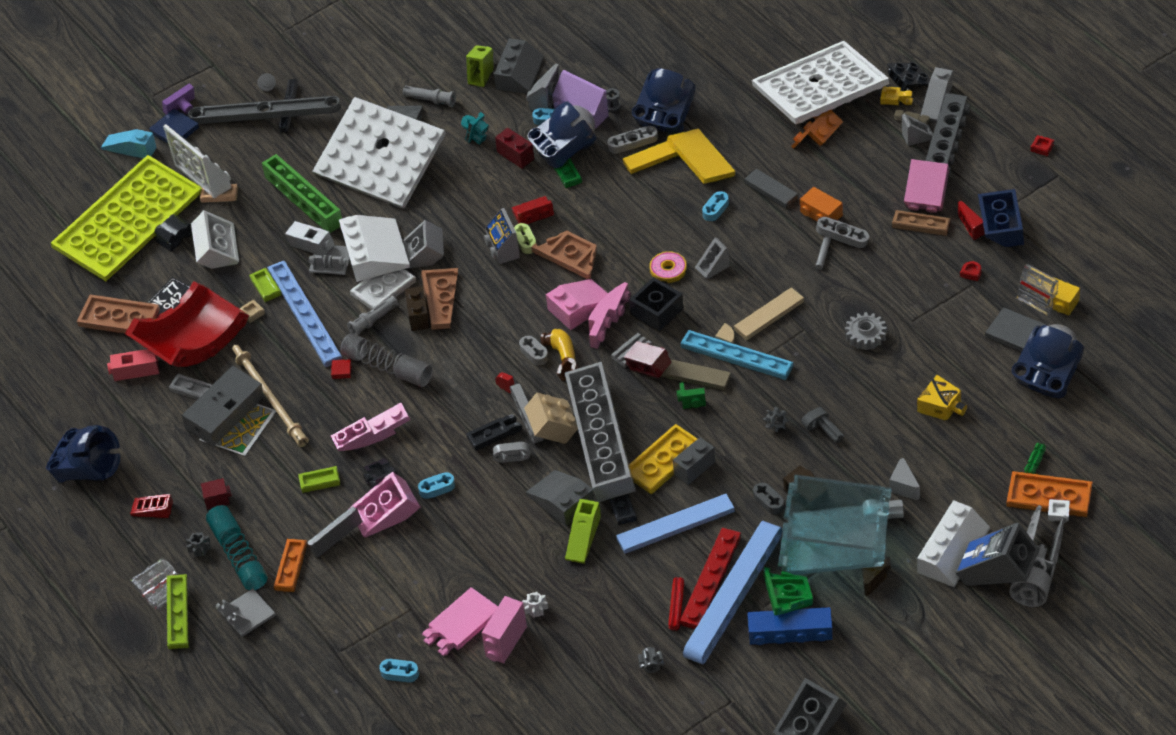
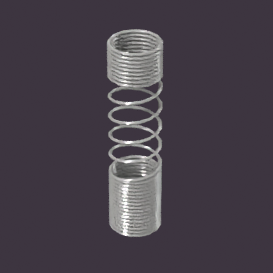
[341,333,433,387]

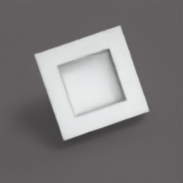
[1048,499,1070,523]

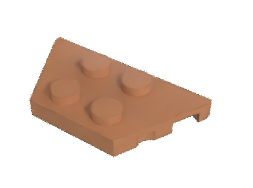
[531,231,597,279]

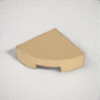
[715,323,734,344]

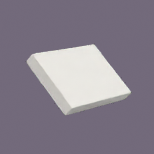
[350,269,416,310]

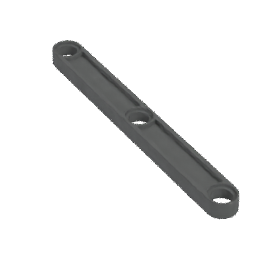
[188,96,341,124]

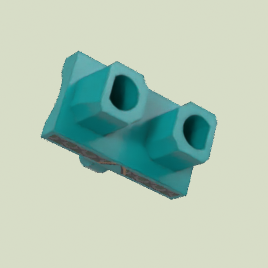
[461,112,489,145]

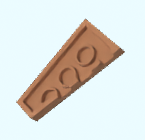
[421,268,458,330]

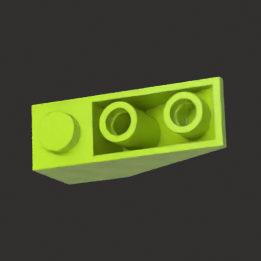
[565,499,601,564]

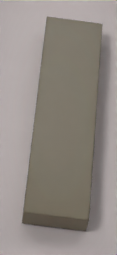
[660,359,731,391]

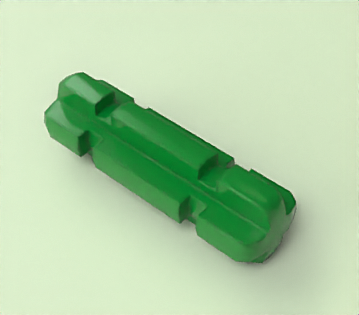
[1024,443,1046,474]

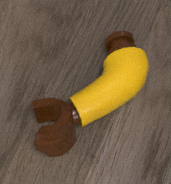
[541,329,579,381]

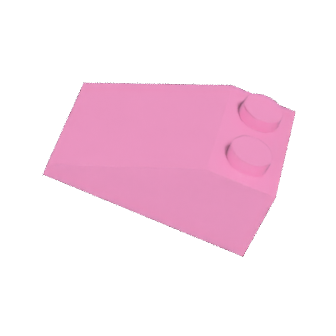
[546,279,608,330]
[350,472,421,538]

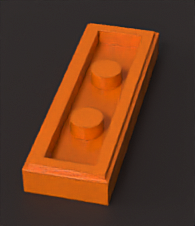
[274,539,308,592]

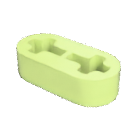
[514,223,536,254]

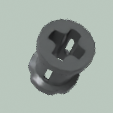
[606,88,621,112]

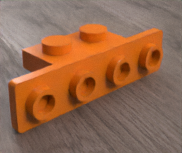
[791,110,843,149]

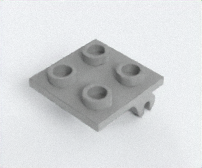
[216,589,276,637]

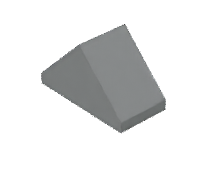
[902,113,933,146]
[695,238,729,279]
[889,458,920,500]

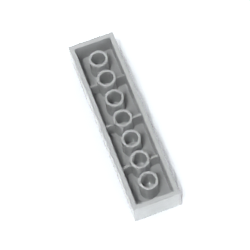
[565,362,636,502]

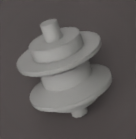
[258,73,276,92]

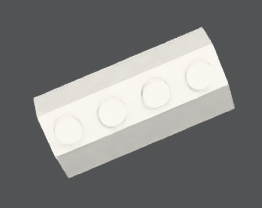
[917,500,990,587]

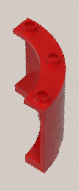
[125,281,250,367]

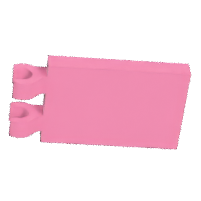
[422,587,498,656]

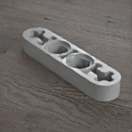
[510,384,543,444]

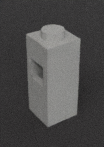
[285,221,334,256]

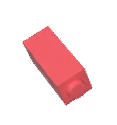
[107,349,159,381]

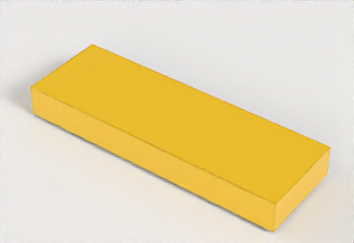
[623,141,678,174]

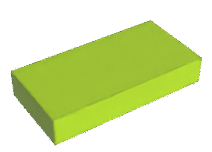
[249,268,282,302]
[298,466,340,493]

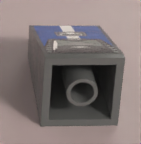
[956,523,1040,586]

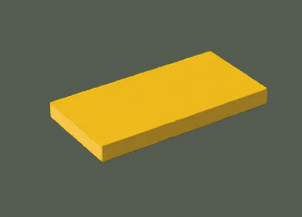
[667,129,735,184]
[629,424,697,494]

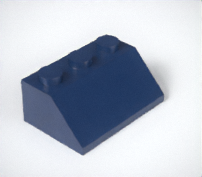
[978,189,1024,247]

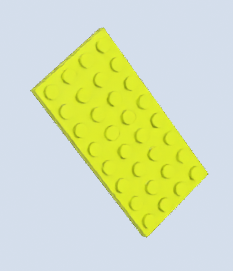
[51,155,202,281]

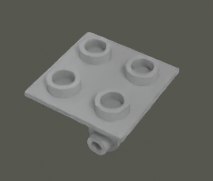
[309,245,350,275]

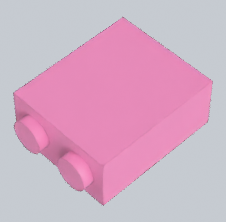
[904,159,949,213]
[481,596,527,663]

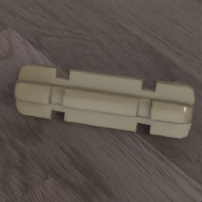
[894,110,930,125]

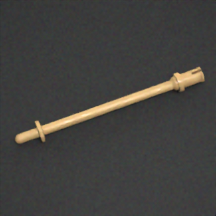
[232,345,309,447]

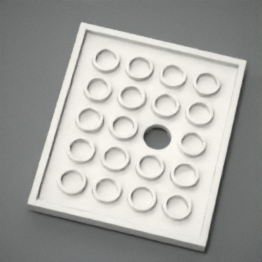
[752,41,889,124]
[312,97,446,209]

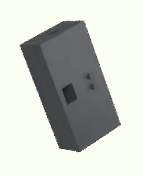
[182,366,264,447]

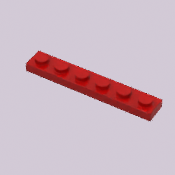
[680,528,741,629]

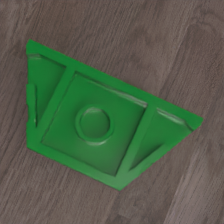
[763,567,813,615]

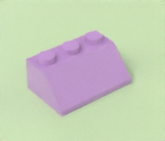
[552,70,609,129]

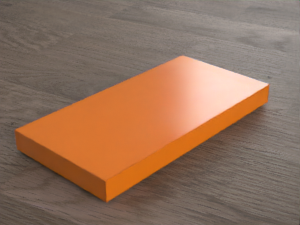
[1006,471,1093,517]

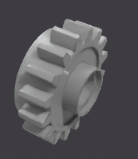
[845,312,887,350]

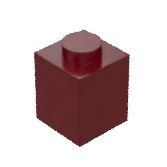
[201,478,232,510]

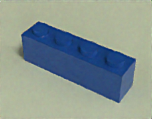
[748,607,832,645]

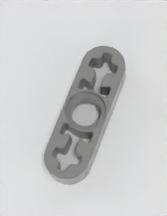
[607,126,658,154]
[816,217,869,248]

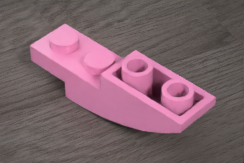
[588,282,631,349]
[331,403,410,451]

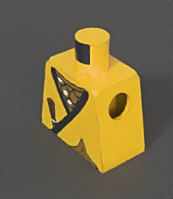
[917,375,967,420]

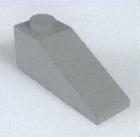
[920,67,953,122]

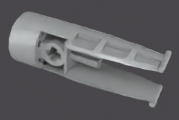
[1009,505,1067,607]

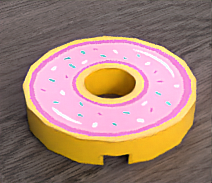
[650,252,687,283]

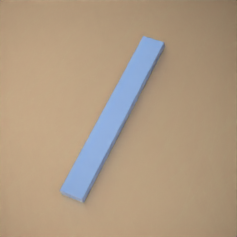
[267,261,342,368]

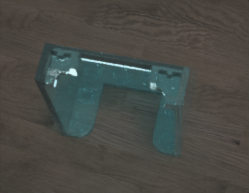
[778,475,892,575]

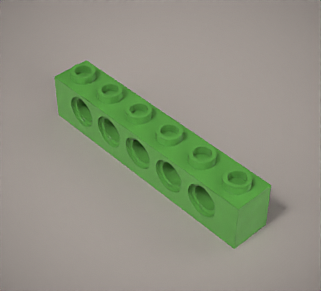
[262,154,342,233]

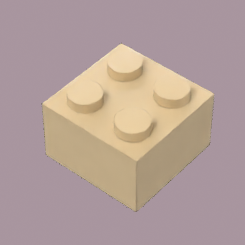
[524,393,578,444]

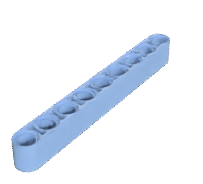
[683,521,782,664]

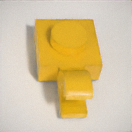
[880,87,913,105]

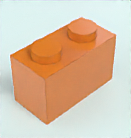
[800,187,843,226]

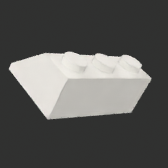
[191,210,239,269]

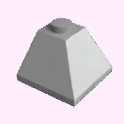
[526,64,560,110]

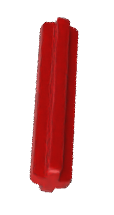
[668,577,684,631]

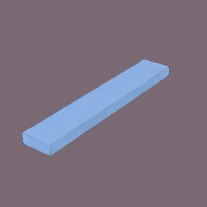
[616,494,735,554]

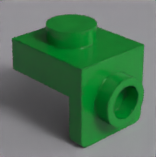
[676,382,706,409]

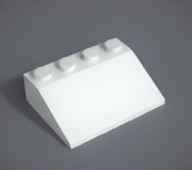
[163,125,231,199]
[339,215,410,282]

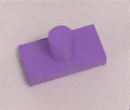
[162,83,195,114]

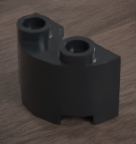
[155,214,193,252]
[363,458,398,489]

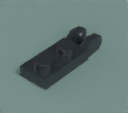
[466,414,523,451]

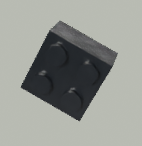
[629,277,684,331]

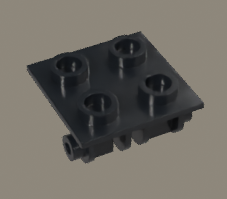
[887,62,930,92]

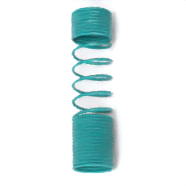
[206,505,268,590]

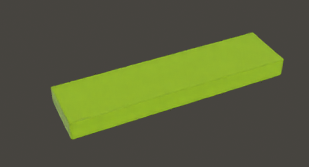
[167,574,189,649]

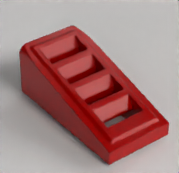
[958,201,985,240]
[130,494,173,518]

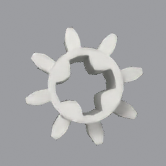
[522,592,548,618]

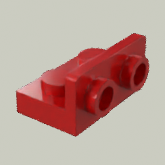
[512,196,554,224]

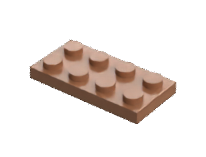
[77,294,160,333]

